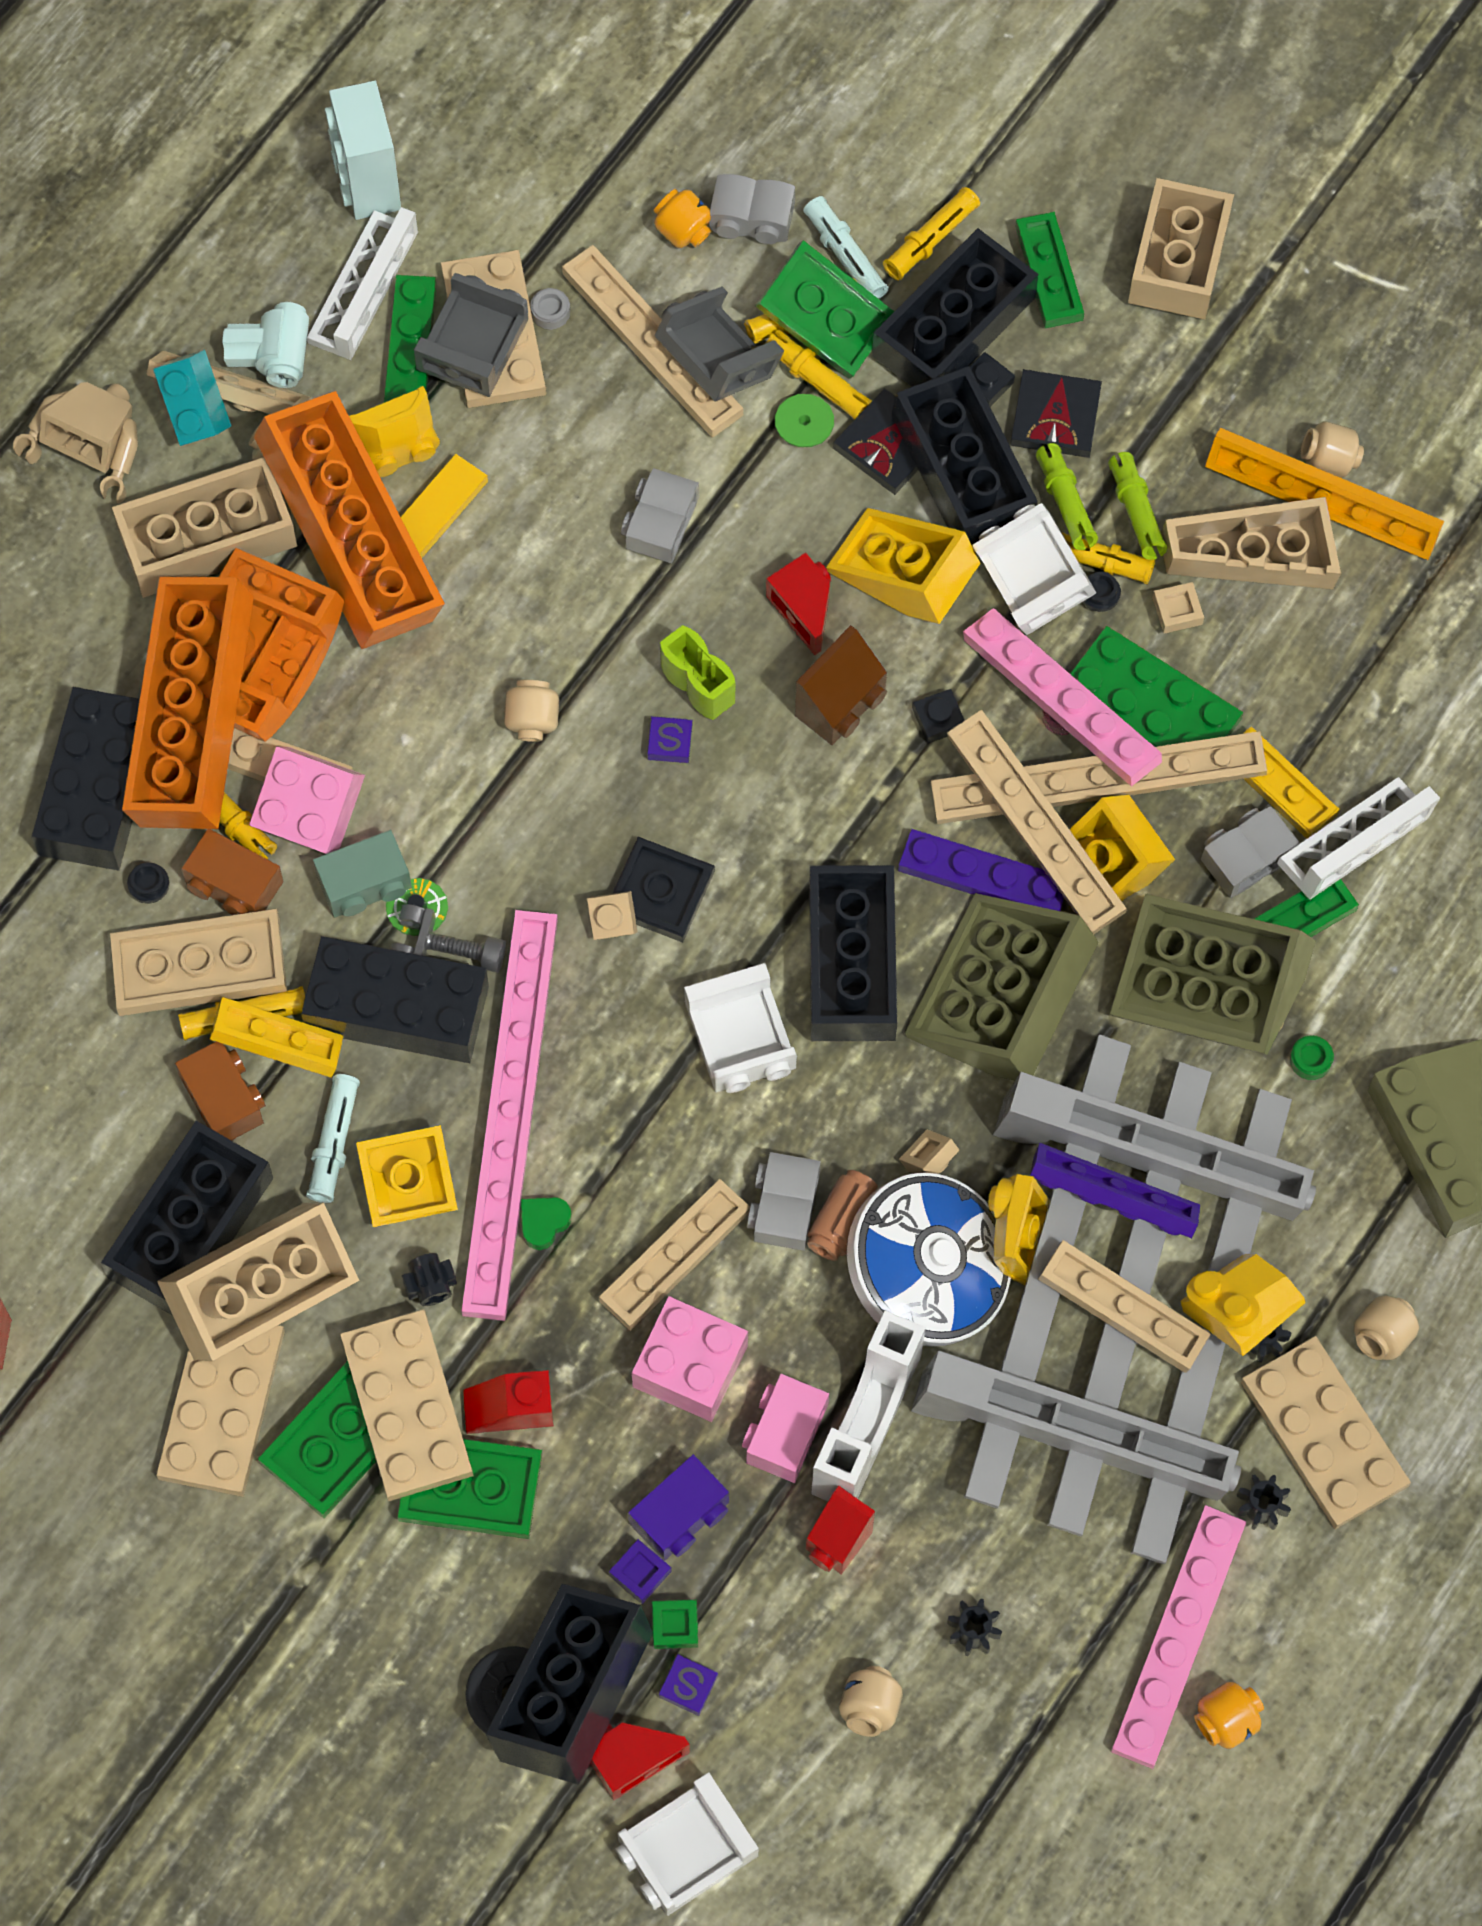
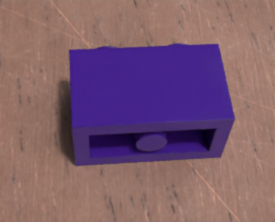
[628,1454,729,1561]

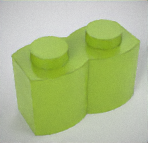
[660,625,736,720]

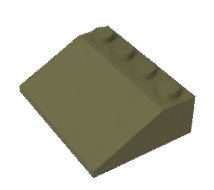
[905,893,1099,1081]
[1110,894,1316,1055]
[1368,1039,1482,1238]

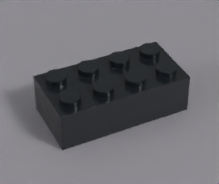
[872,228,1039,387]
[891,366,1038,545]
[31,687,140,871]
[809,865,897,1041]
[301,936,489,1064]
[101,1121,273,1316]
[486,1584,653,1785]

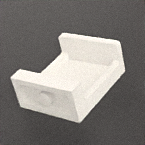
[972,503,1096,635]
[684,963,797,1093]
[615,1772,759,1916]

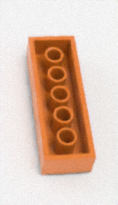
[254,391,445,649]
[122,577,254,829]

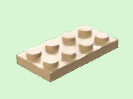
[441,250,546,408]
[110,909,287,1016]
[340,1309,473,1501]
[156,1325,285,1497]
[1241,1336,1411,1530]

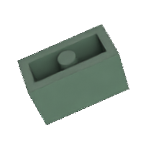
[313,830,412,918]

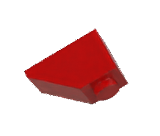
[766,552,831,655]
[463,1370,554,1434]
[806,1486,875,1575]
[590,1723,690,1801]

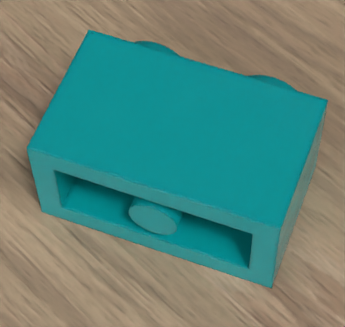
[153,350,231,446]

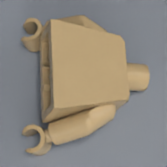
[13,382,138,504]

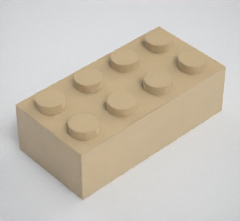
[112,457,297,598]
[157,1202,360,1361]

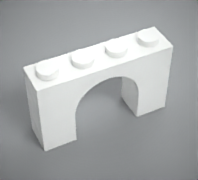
[812,1310,926,1501]

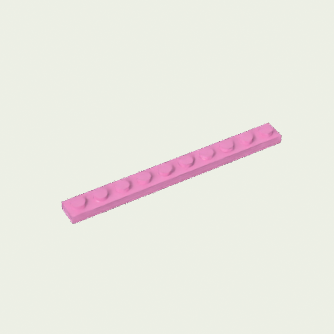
[462,910,558,1321]

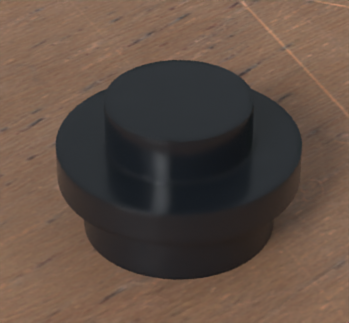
[1083,572,1121,612]
[127,863,170,904]

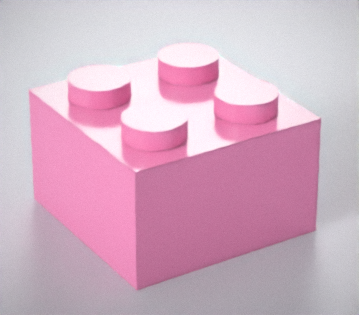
[249,746,365,854]
[632,1296,748,1422]

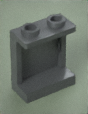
[414,273,529,397]
[655,286,784,402]

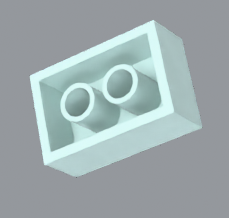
[324,80,401,220]

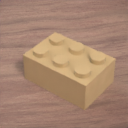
[1128,178,1234,320]

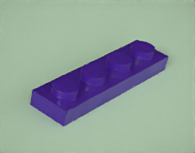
[898,829,1065,911]
[1030,1143,1200,1239]

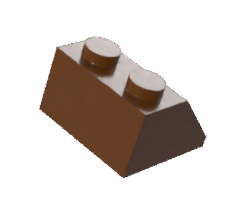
[795,625,887,745]

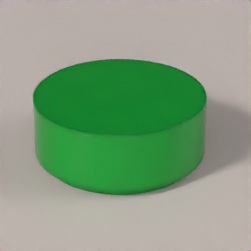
[1290,1035,1334,1080]

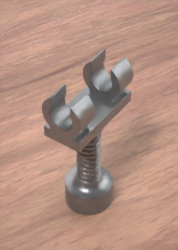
[390,904,506,973]

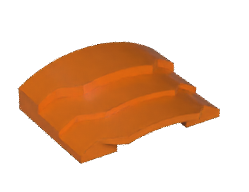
[219,548,344,742]

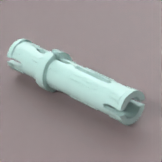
[803,196,889,299]
[306,1074,360,1203]

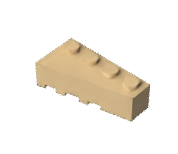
[1161,497,1341,589]

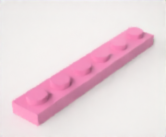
[963,608,1162,786]
[1111,1505,1246,1769]

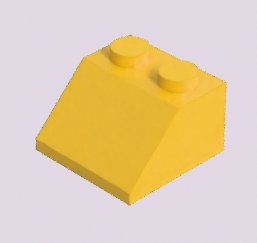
[1069,794,1175,901]

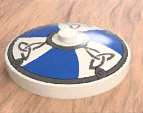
[847,1173,1011,1347]

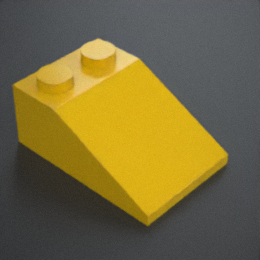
[826,508,980,624]

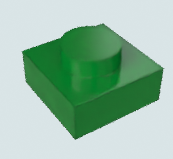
[652,1600,698,1649]

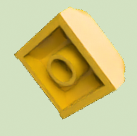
[349,386,440,477]
[356,1125,458,1227]
[988,1174,1050,1285]
[1180,1254,1305,1356]

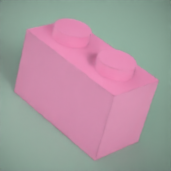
[742,1374,829,1483]

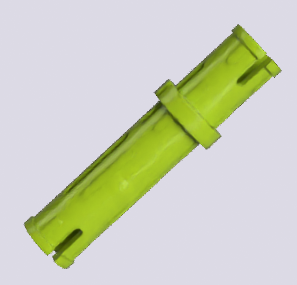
[1036,443,1098,550]
[1108,452,1168,560]

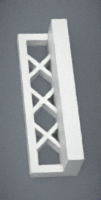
[307,207,418,360]
[1277,777,1440,900]

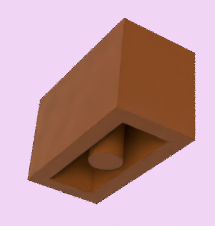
[182,829,283,915]
[175,1041,266,1140]

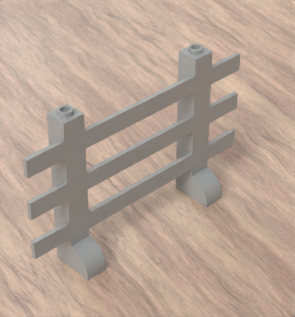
[911,1034,1316,1564]

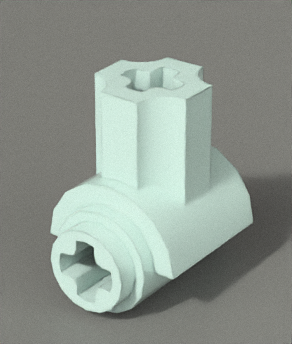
[222,302,309,388]

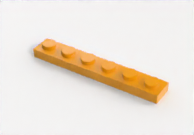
[1205,428,1445,560]

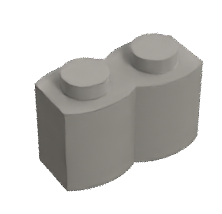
[709,174,795,244]
[621,468,699,564]
[1201,806,1300,898]
[747,1152,821,1251]

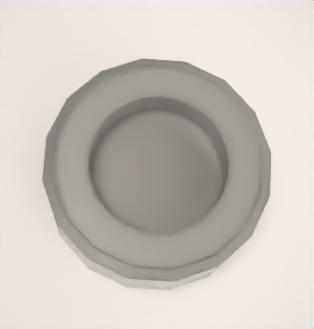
[530,288,570,330]

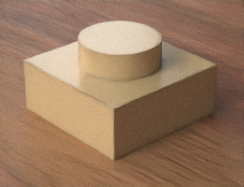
[1152,582,1204,634]
[587,891,638,940]
[899,1129,959,1174]

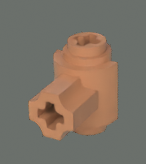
[807,1170,878,1261]

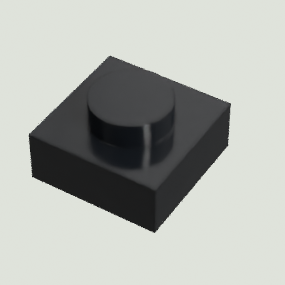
[970,352,1015,407]
[912,689,965,744]

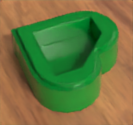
[521,1197,572,1250]

